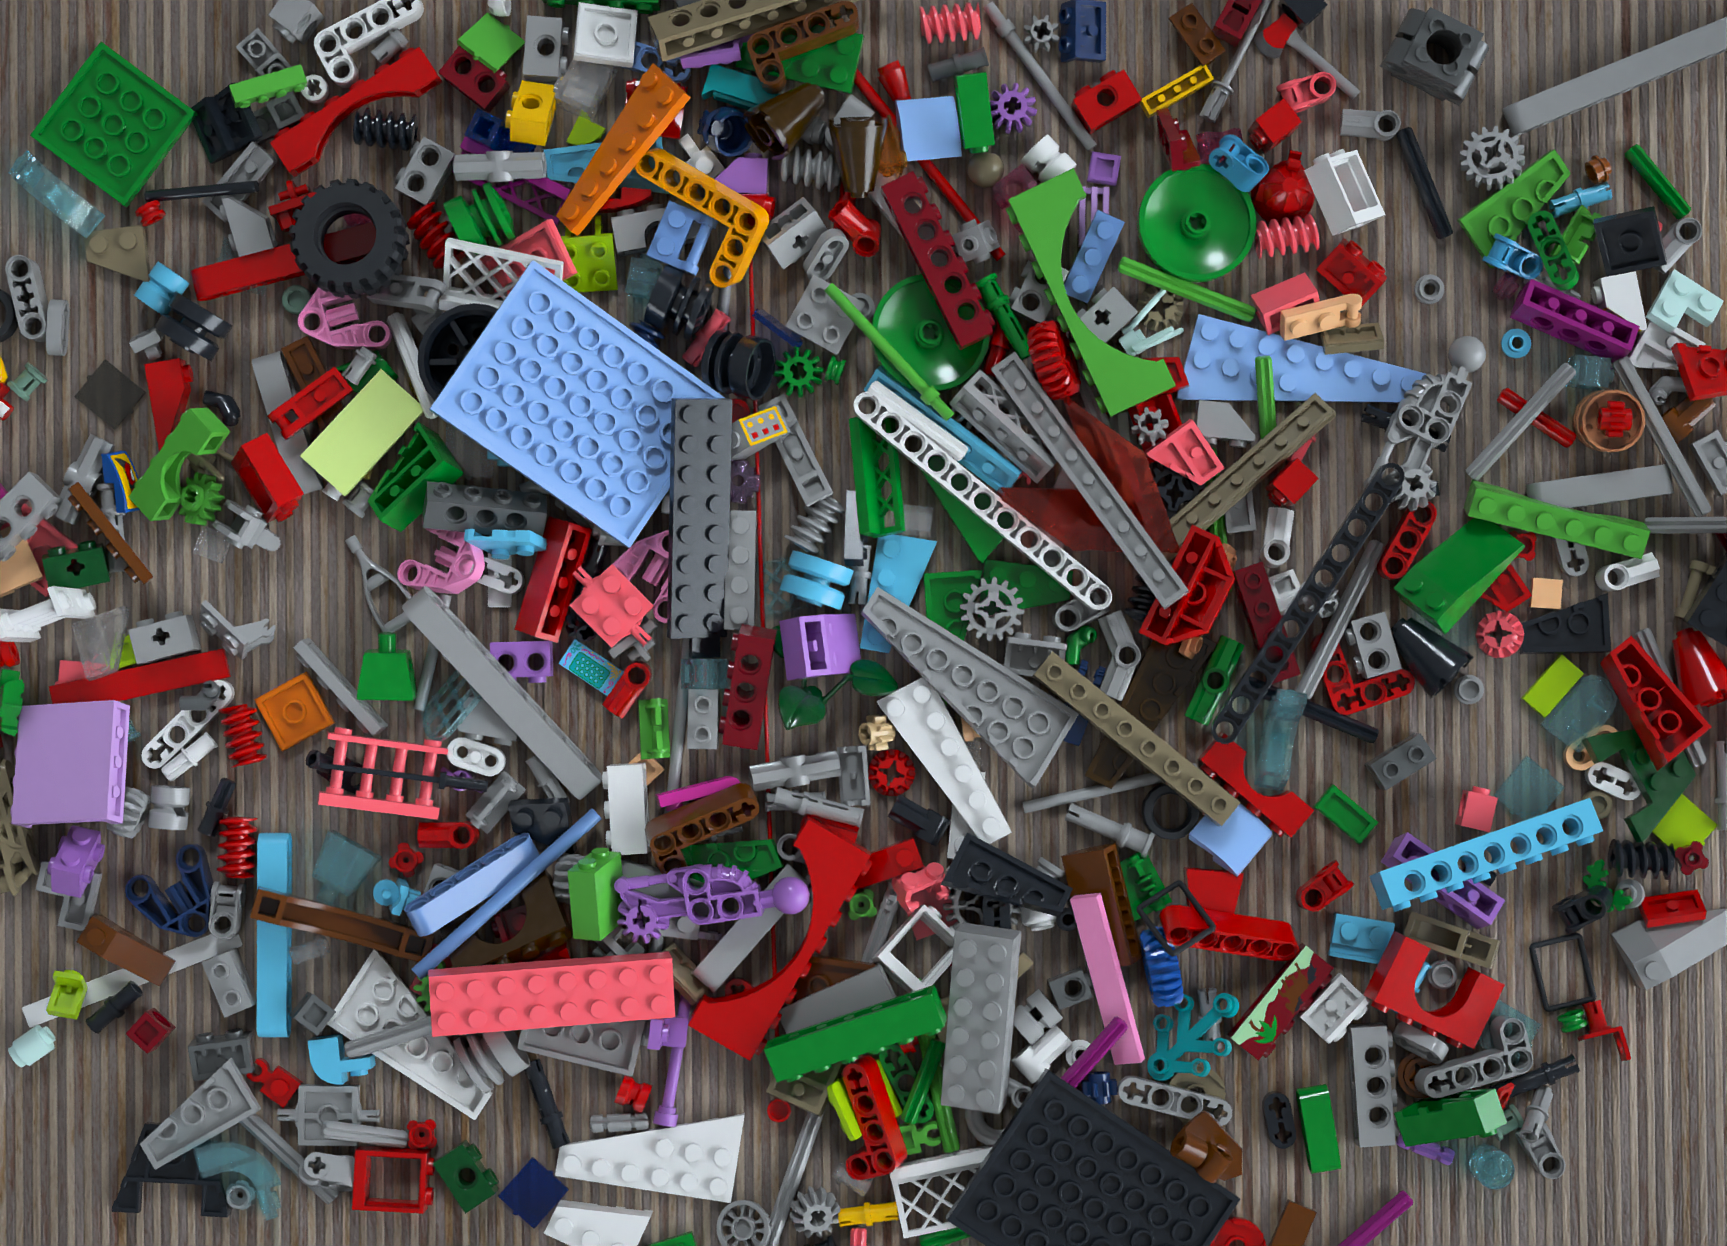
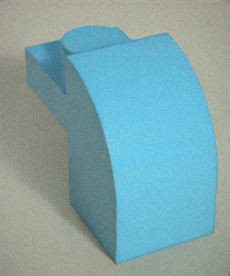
[308,1034,376,1085]

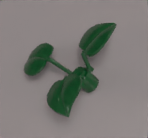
[772,625,898,730]

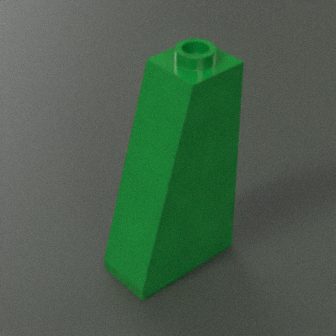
[921,456,1014,564]

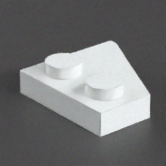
[1628,320,1706,370]

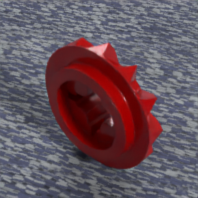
[868,749,915,796]

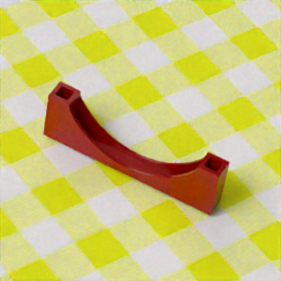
[688,815,873,1061]

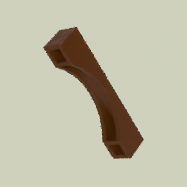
[250,886,434,962]

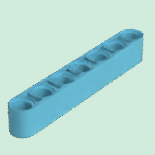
[257,833,292,1037]

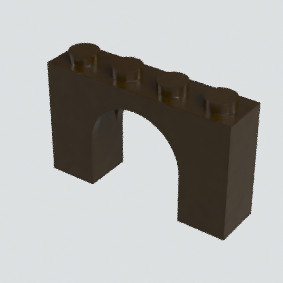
[440,869,573,968]

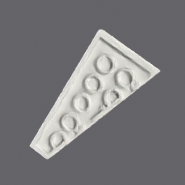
[327,949,492,1120]
[555,1113,745,1203]

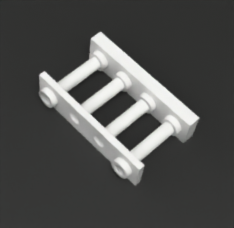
[0,586,96,642]

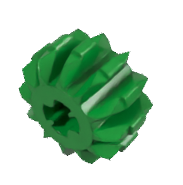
[774,347,824,398]

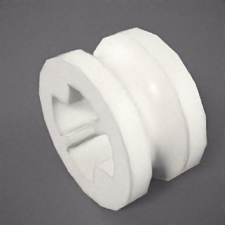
[301,75,329,104]

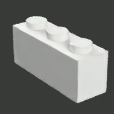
[602,762,651,855]

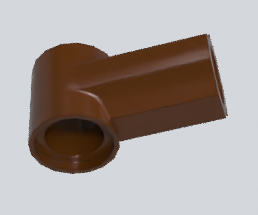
[1661,396,1716,444]

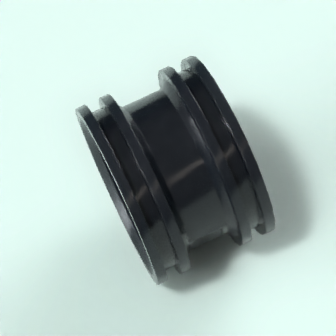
[417,303,498,401]

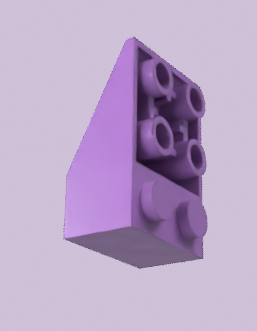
[779,614,861,680]

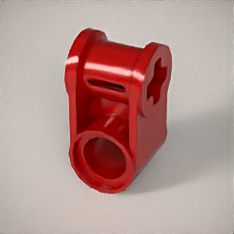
[1295,860,1354,912]

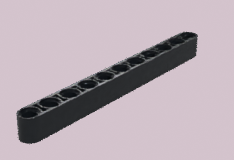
[1211,463,1405,744]

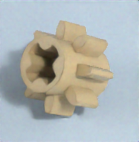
[859,714,896,751]

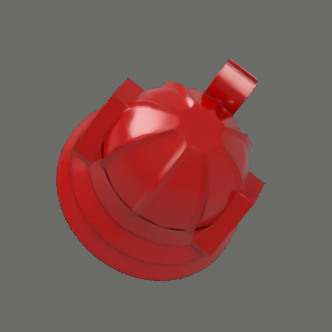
[1251,150,1315,225]

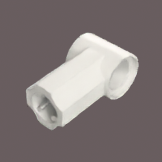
[1260,507,1294,568]
[1595,552,1660,592]
[1011,1025,1072,1084]

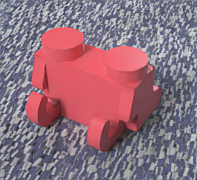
[892,862,950,914]

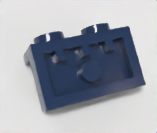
[1058,0,1106,63]

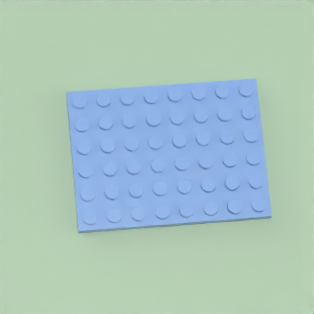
[429,260,725,548]

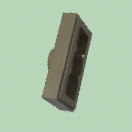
[1320,323,1384,355]
[662,941,709,1005]

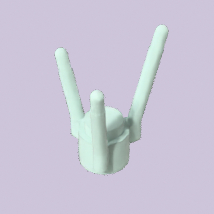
[1118,289,1184,356]

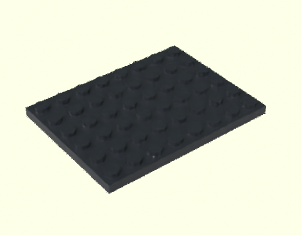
[945,1068,1241,1246]

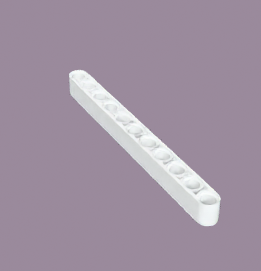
[854,392,1112,610]

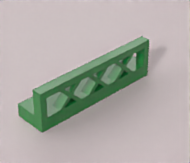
[849,417,906,538]

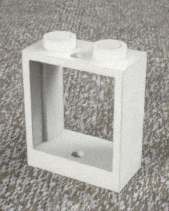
[1304,149,1385,236]
[872,904,955,993]

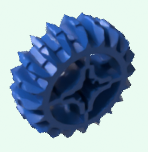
[1139,926,1184,1007]

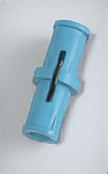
[1549,182,1612,218]

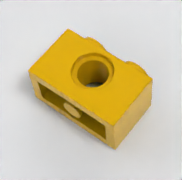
[505,80,557,146]

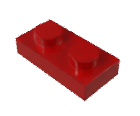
[1638,889,1707,928]

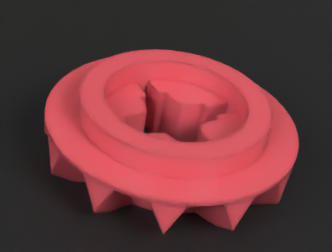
[1475,611,1524,658]

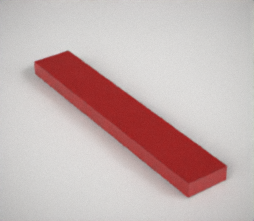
[48,648,231,704]

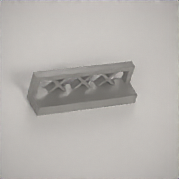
[949,370,1057,483]

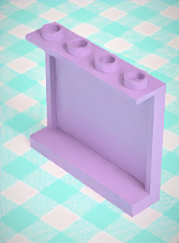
[11,700,130,828]

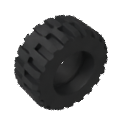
[289,178,410,299]

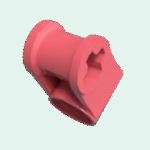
[1276,72,1336,113]

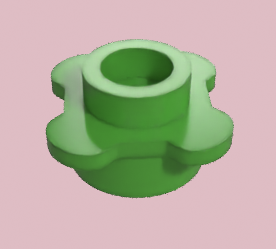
[848,889,877,920]

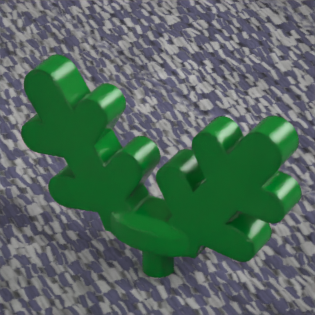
[1583,859,1633,912]

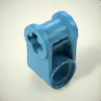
[1209,134,1269,192]
[1482,233,1543,280]

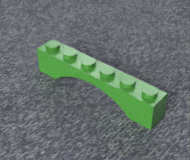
[1463,480,1651,559]

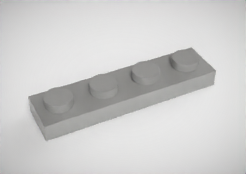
[293,638,388,735]

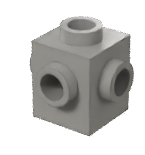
[952,219,1000,264]

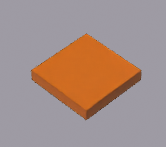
[254,671,336,752]

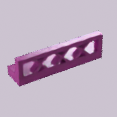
[452,137,571,226]

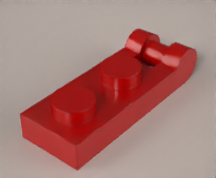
[267,366,353,440]

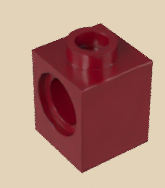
[126,1008,176,1054]

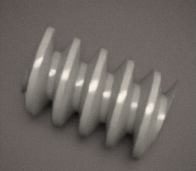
[780,146,841,192]
[784,496,846,553]

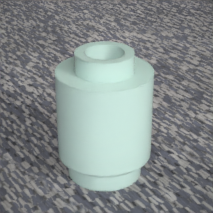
[8,1025,56,1067]

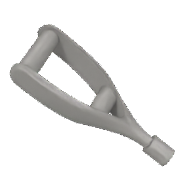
[345,535,412,633]

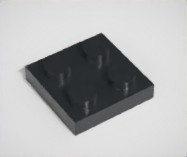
[1593,206,1667,277]

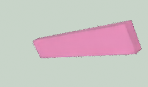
[1070,893,1145,1065]

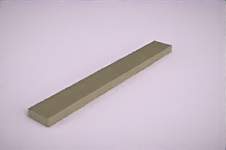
[1150,393,1336,562]

